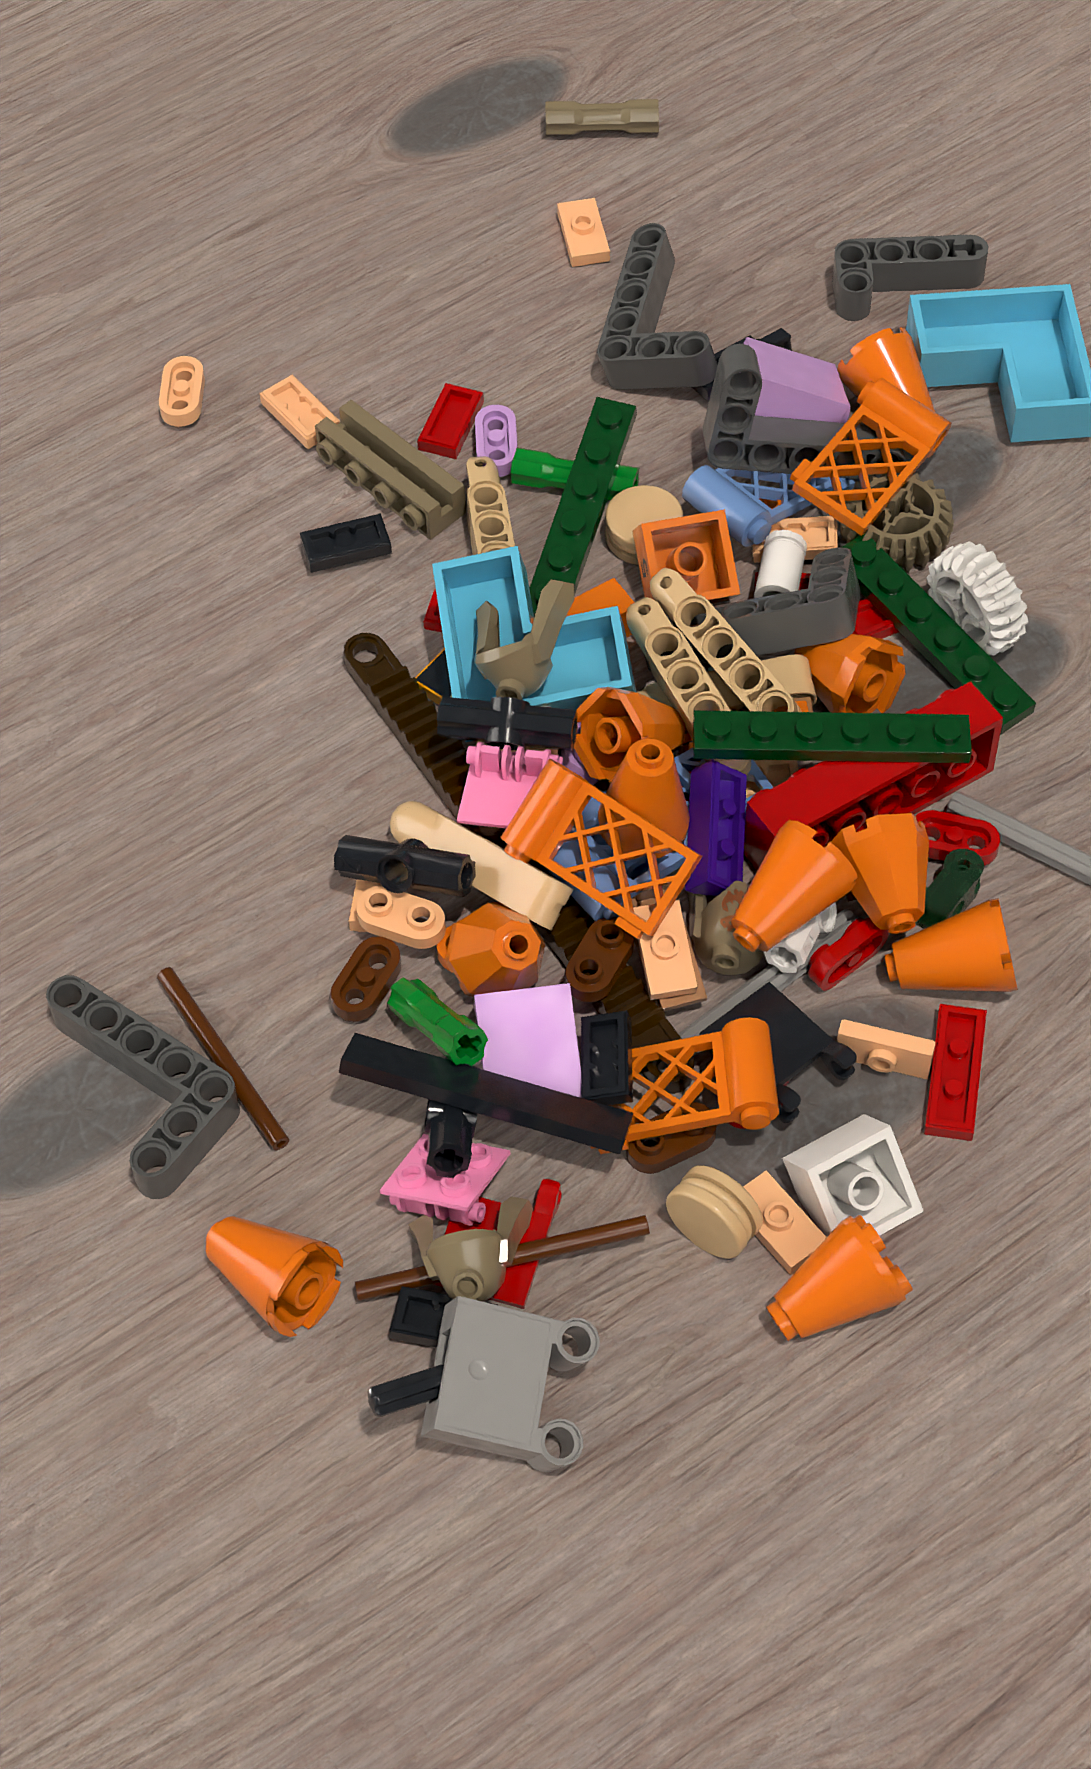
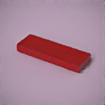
[924,1004,987,1141]

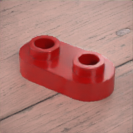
[915,810,1000,867]
[808,917,889,991]

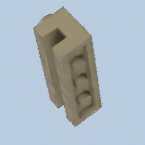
[315,400,466,540]

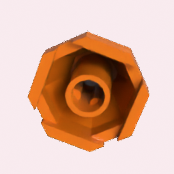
[794,634,906,713]
[574,687,685,782]
[831,813,929,934]
[445,903,545,997]

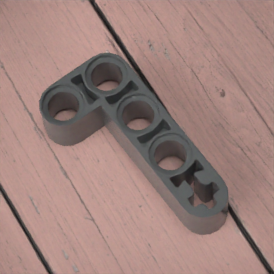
[832,235,989,321]

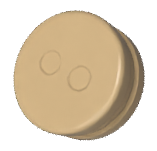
[605,485,683,565]
[666,1166,763,1259]

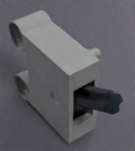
[367,1296,600,1472]

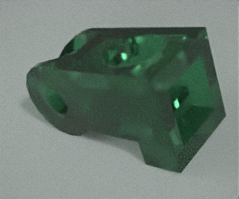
[915,849,984,929]

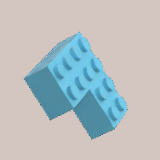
[906,284,1091,443]
[432,546,636,742]

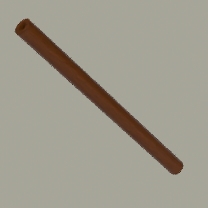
[355,1215,650,1301]

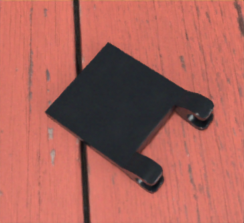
[699,982,857,1123]

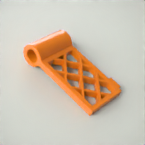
[790,378,952,536]
[500,758,703,939]
[590,1017,779,1154]

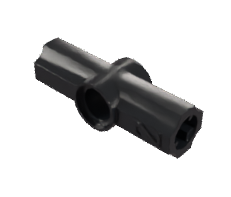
[437,696,578,751]
[334,835,476,897]
[424,1057,478,1178]

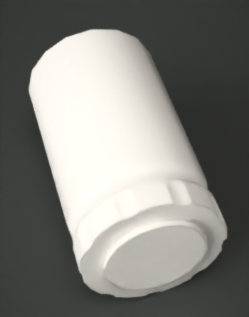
[754,530,807,599]

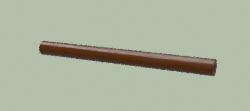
[157,967,289,1151]

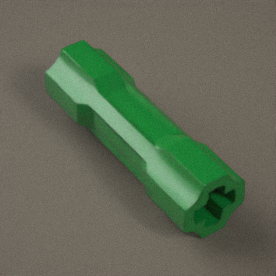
[511,447,640,500]
[387,977,488,1066]

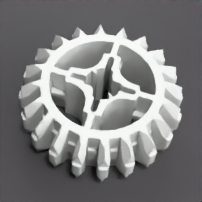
[927,541,1028,656]

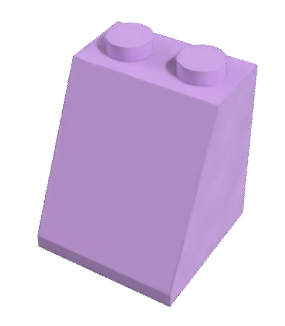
[744,337,850,423]
[474,983,581,1098]

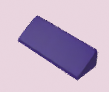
[685,759,747,896]

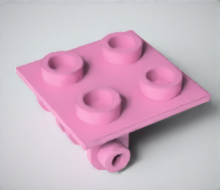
[457,742,563,828]
[380,1134,511,1226]

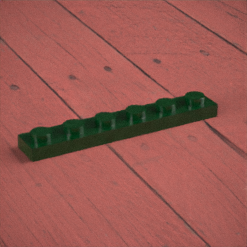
[529,397,637,618]
[843,532,1036,735]
[693,710,972,763]

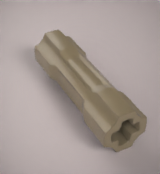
[545,99,659,136]

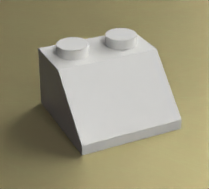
[782,1114,924,1237]

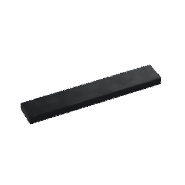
[339,1033,634,1154]

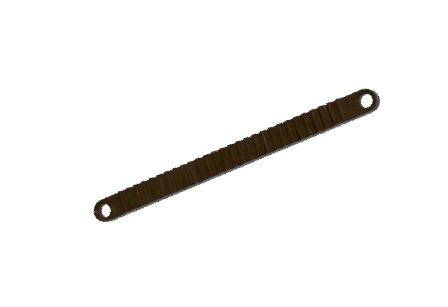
[343,633,694,1094]

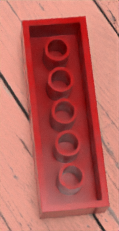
[744,681,1003,871]

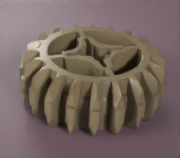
[840,472,954,573]

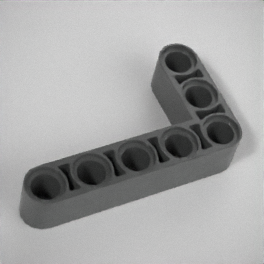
[597,223,718,390]
[703,344,906,479]
[644,547,860,671]
[46,975,240,1199]

